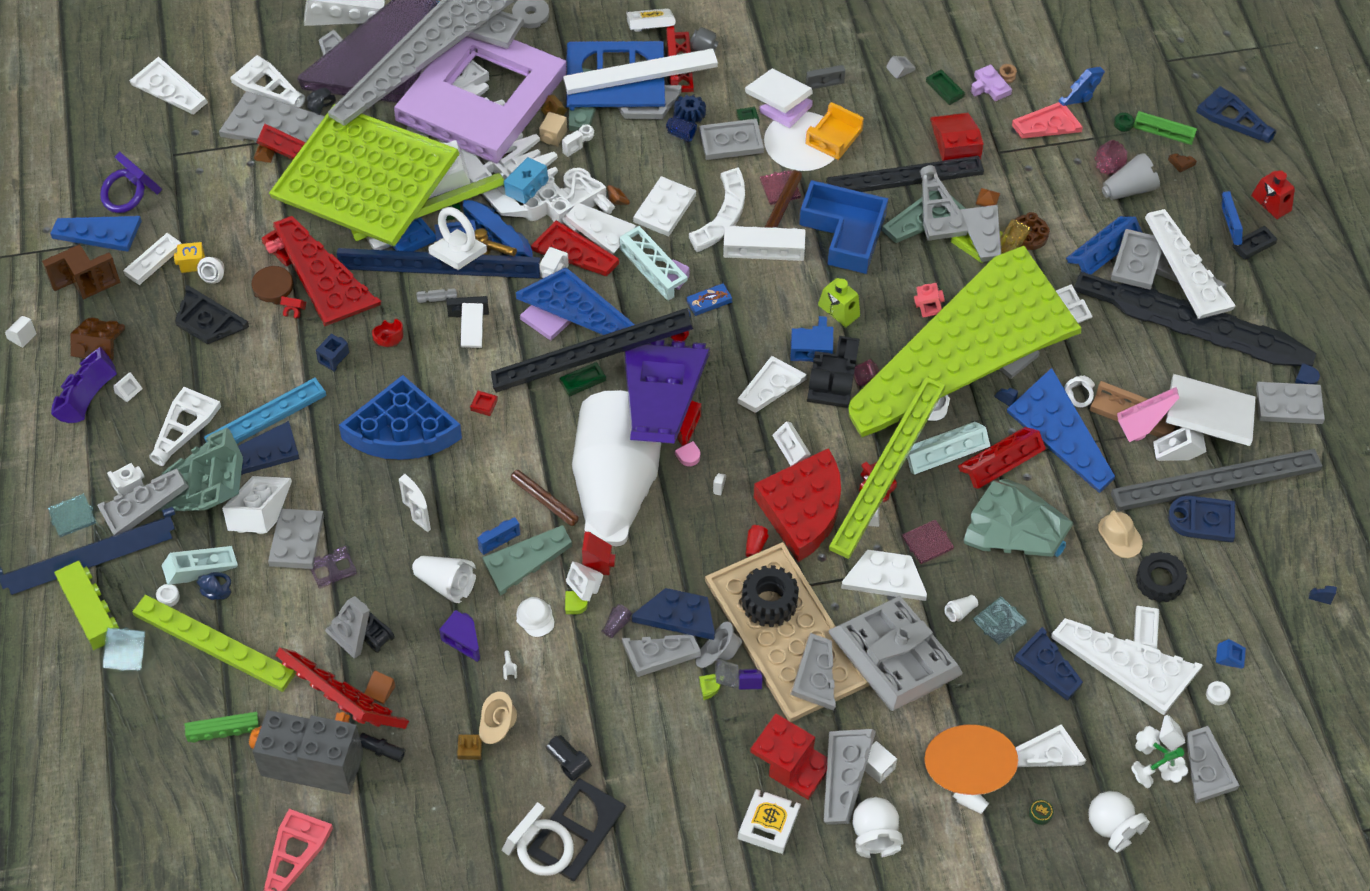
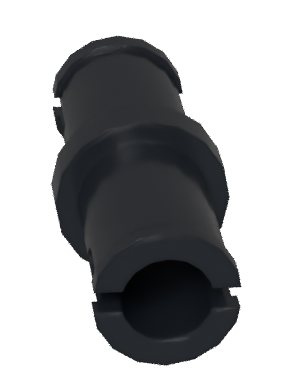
[360,733,406,763]

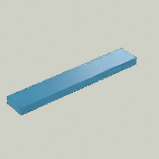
[204,378,327,444]

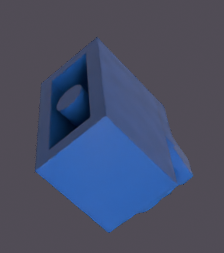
[790,316,833,362]

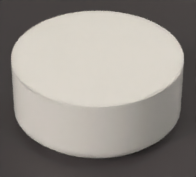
[156,584,180,607]
[1206,681,1230,705]

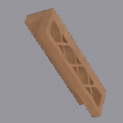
[1090,381,1176,438]

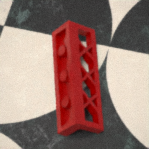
[666,25,694,92]
[958,427,1046,489]

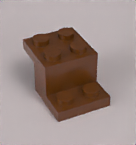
[42,244,121,300]

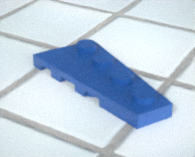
[50,216,142,252]

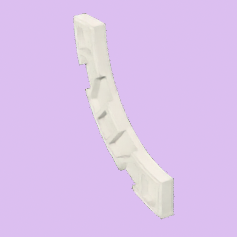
[689,167,745,252]

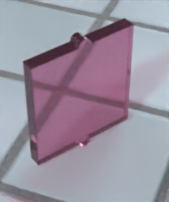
[760,170,801,205]
[902,520,954,564]

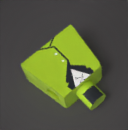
[818,278,860,328]

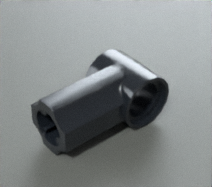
[546,735,592,781]

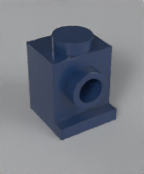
[315,334,349,372]

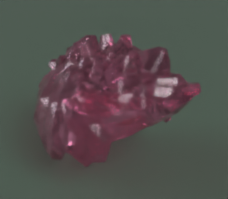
[1094,140,1127,175]

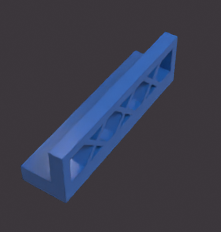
[1066,216,1143,274]

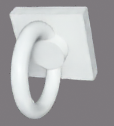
[429,207,487,270]
[502,802,574,876]

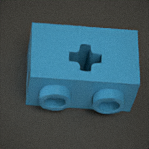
[504,157,549,204]

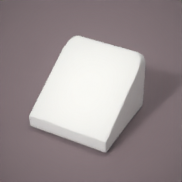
[1159,715,1185,750]

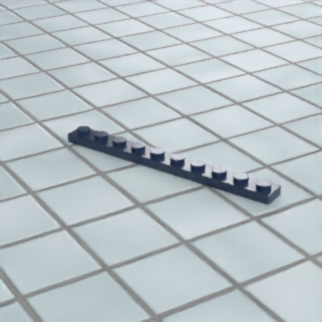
[337,248,540,278]

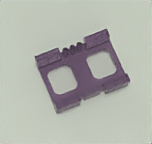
[310,546,357,589]

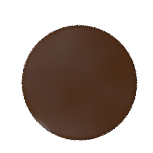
[1009,212,1050,250]
[251,266,294,305]

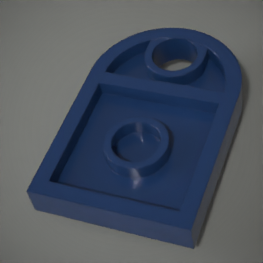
[1168,496,1235,542]

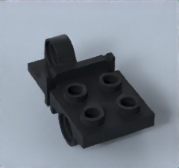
[807,336,860,408]

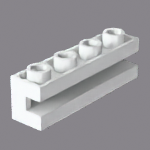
[723,226,805,261]

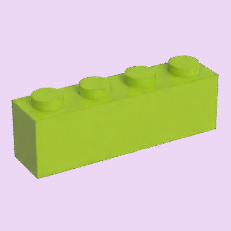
[54,561,119,650]

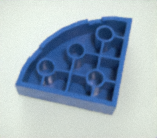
[339,375,462,460]

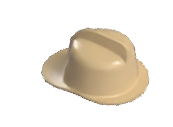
[1098,511,1143,558]
[479,691,517,744]

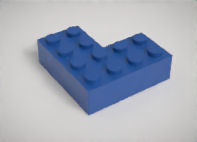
[799,180,888,274]

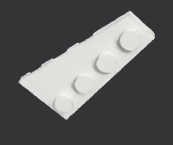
[129,57,208,115]

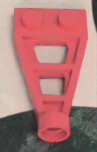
[264,809,333,891]

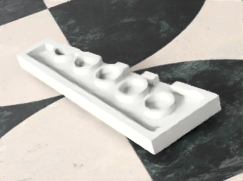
[1145,209,1235,319]

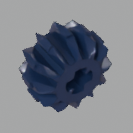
[674,94,706,126]

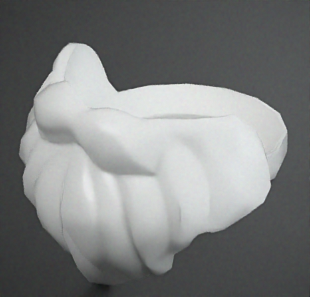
[1064,375,1095,407]

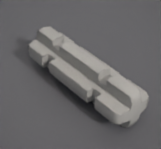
[417,288,457,303]

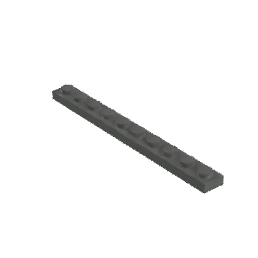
[1111,449,1322,511]

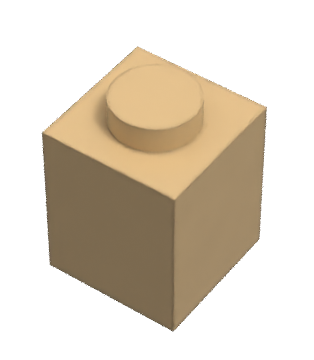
[539,112,567,146]

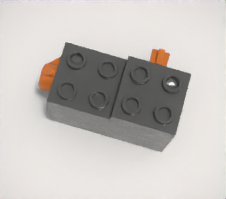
[249,710,364,795]

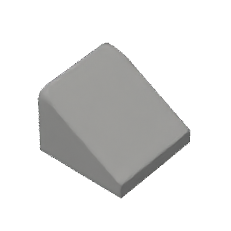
[886,56,916,78]

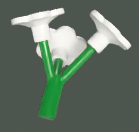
[1131,726,1188,788]

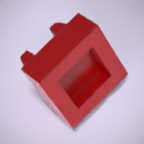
[280,296,307,319]

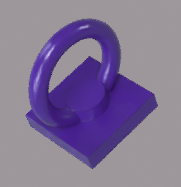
[100,151,162,213]

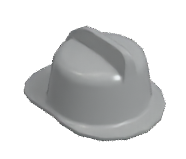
[696,622,742,668]

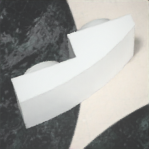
[461,303,483,348]

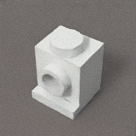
[539,247,569,278]
[107,463,144,495]

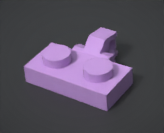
[971,65,1012,101]

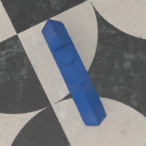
[463,200,533,257]

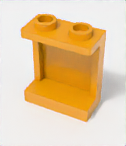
[805,102,864,160]

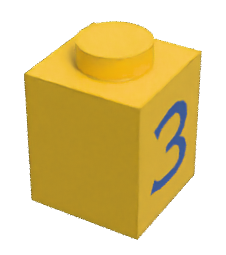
[174,242,205,273]

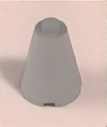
[1102,153,1160,200]

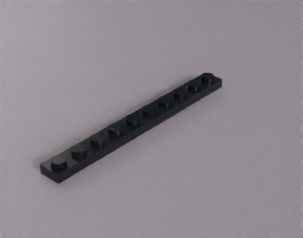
[491,308,694,393]

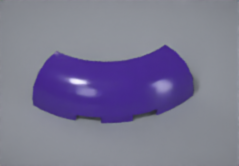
[51,347,117,423]

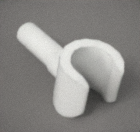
[503,651,517,680]

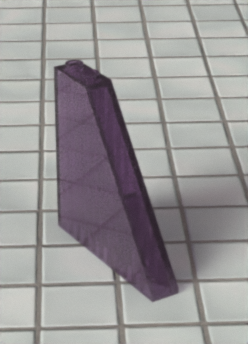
[297,0,439,103]

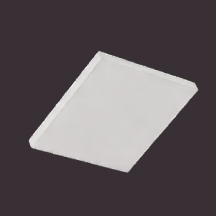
[1166,374,1255,446]

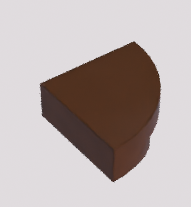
[1168,153,1197,172]

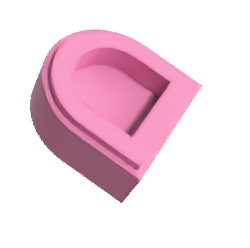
[675,441,700,466]

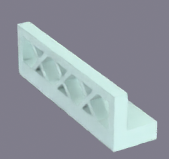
[620,226,687,301]
[907,422,990,474]

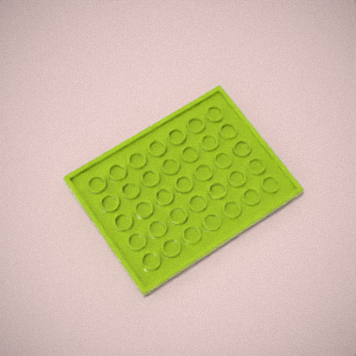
[269,103,460,247]

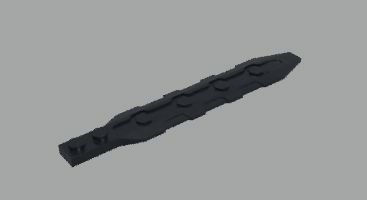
[1074,271,1317,367]

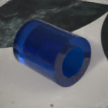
[666,115,697,142]

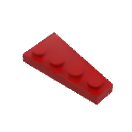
[531,220,619,277]

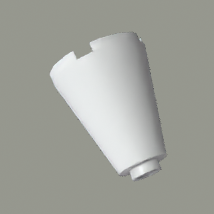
[412,556,476,603]

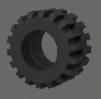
[742,565,799,627]

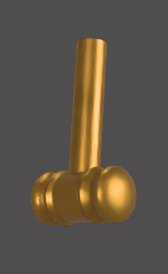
[474,229,517,256]

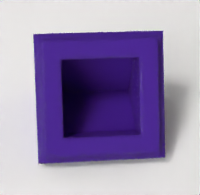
[738,669,762,690]

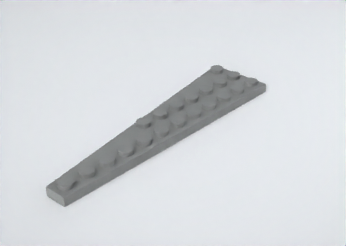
[328,0,516,126]
[219,91,325,143]

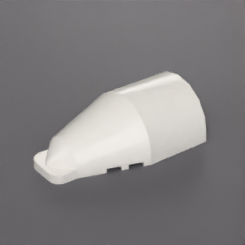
[572,390,661,546]

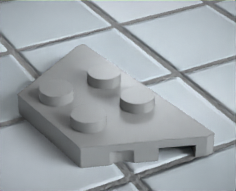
[617,85,681,119]

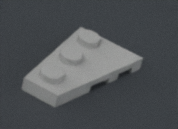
[790,633,836,710]

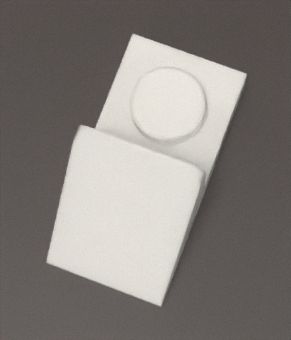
[566,561,603,601]

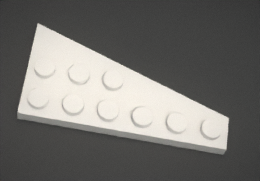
[1051,618,1203,715]

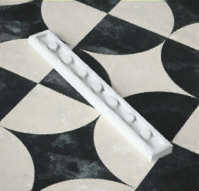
[563,49,718,95]

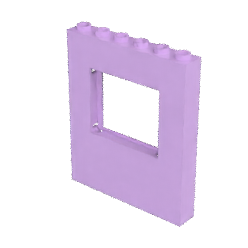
[394,36,566,164]

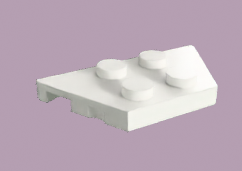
[841,550,927,601]

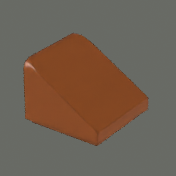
[364,671,395,705]

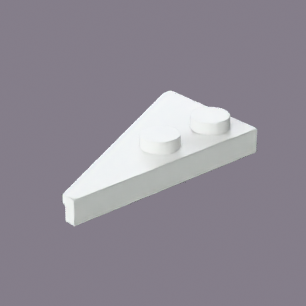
[1015,725,1086,767]

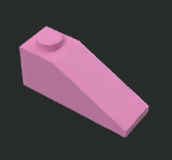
[1117,387,1179,442]

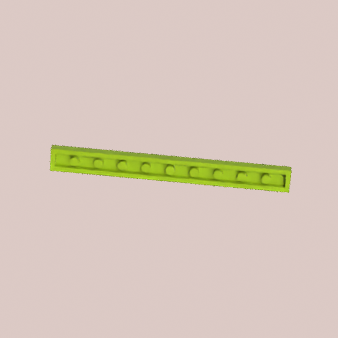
[829,377,945,559]

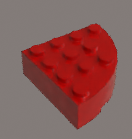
[754,448,841,562]

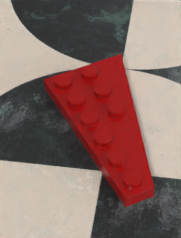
[273,216,381,326]
[276,647,409,729]

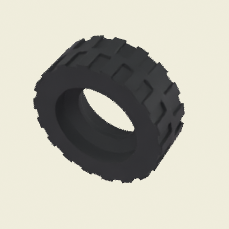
[1136,552,1188,602]

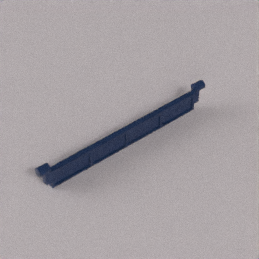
[0,506,176,595]

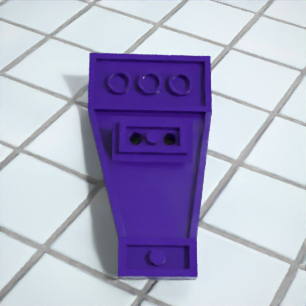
[624,340,710,443]

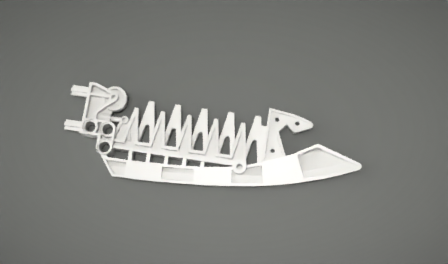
[390,35,615,233]

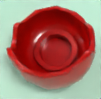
[372,319,403,348]

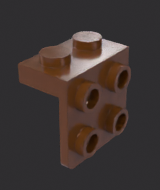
[70,317,125,361]

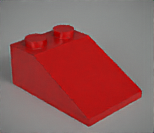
[930,113,984,161]

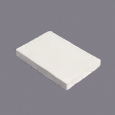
[745,68,813,113]

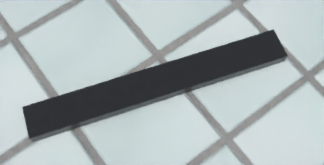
[826,156,984,192]

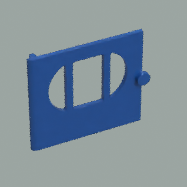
[566,41,665,111]

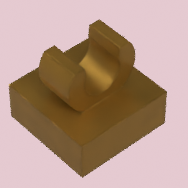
[541,95,568,116]
[457,735,482,760]

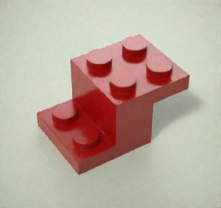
[750,714,828,800]

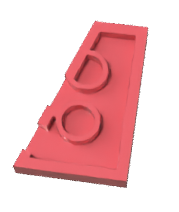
[1012,102,1083,138]

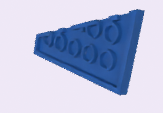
[516,267,635,335]
[1007,368,1115,493]

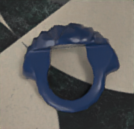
[197,572,231,600]

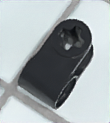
[364,612,395,653]

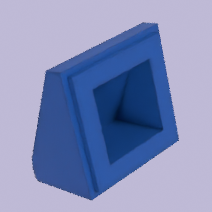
[1216,639,1246,669]

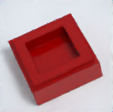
[470,390,498,416]

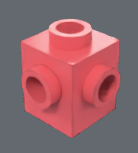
[914,283,945,318]

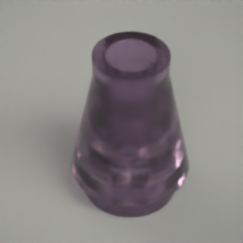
[602,604,632,638]

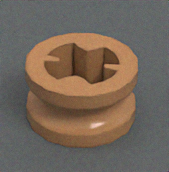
[999,64,1017,83]

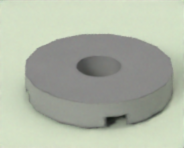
[512,0,550,28]

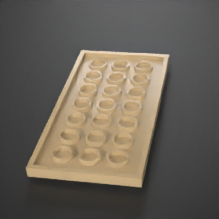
[705,542,869,722]

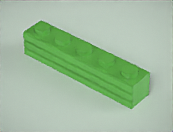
[1133,111,1197,145]
[185,712,260,743]

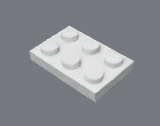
[633,176,696,237]

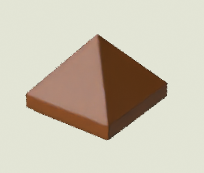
[607,185,630,205]
[976,188,1000,207]

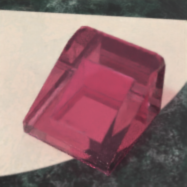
[854,359,879,386]

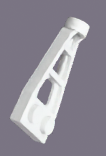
[230,55,305,108]
[150,387,221,466]

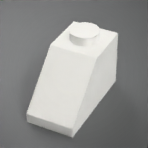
[1153,427,1206,461]

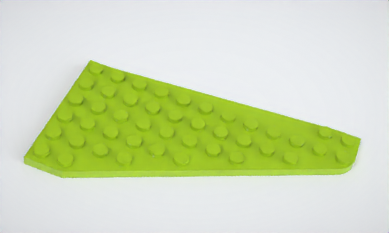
[848,246,1081,438]

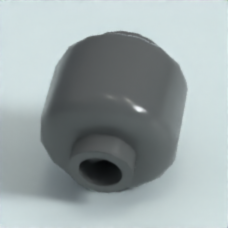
[690,27,719,52]

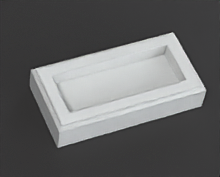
[1134,606,1159,649]

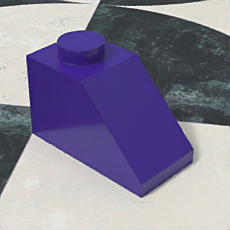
[439,610,480,662]

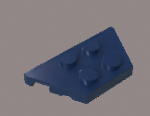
[632,588,715,640]

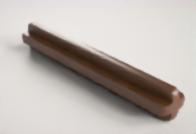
[764,170,802,228]
[511,470,579,526]

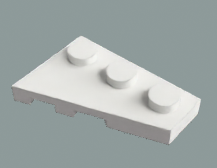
[565,202,636,255]
[738,356,807,413]

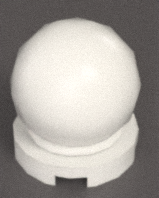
[1088,791,1150,853]
[853,797,903,858]

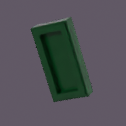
[926,69,965,105]
[559,362,606,397]

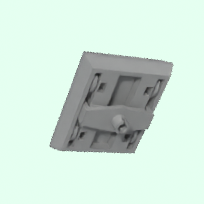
[828,596,963,711]

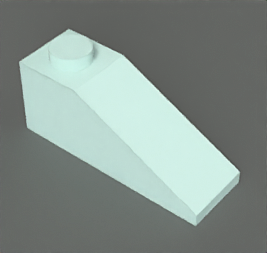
[162,546,238,585]

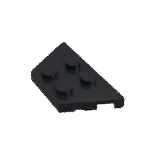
[175,285,249,345]

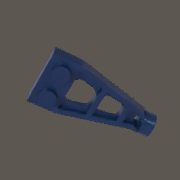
[1196,86,1277,143]

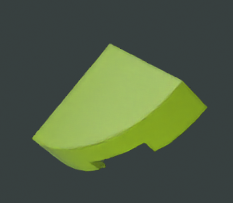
[699,674,722,700]

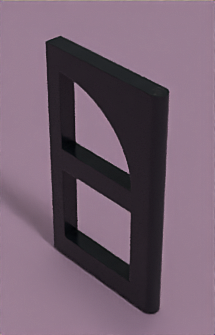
[527,778,626,882]

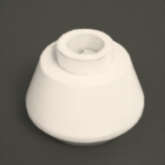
[197,257,225,284]

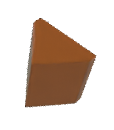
[254,144,275,163]

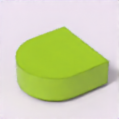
[565,591,588,614]

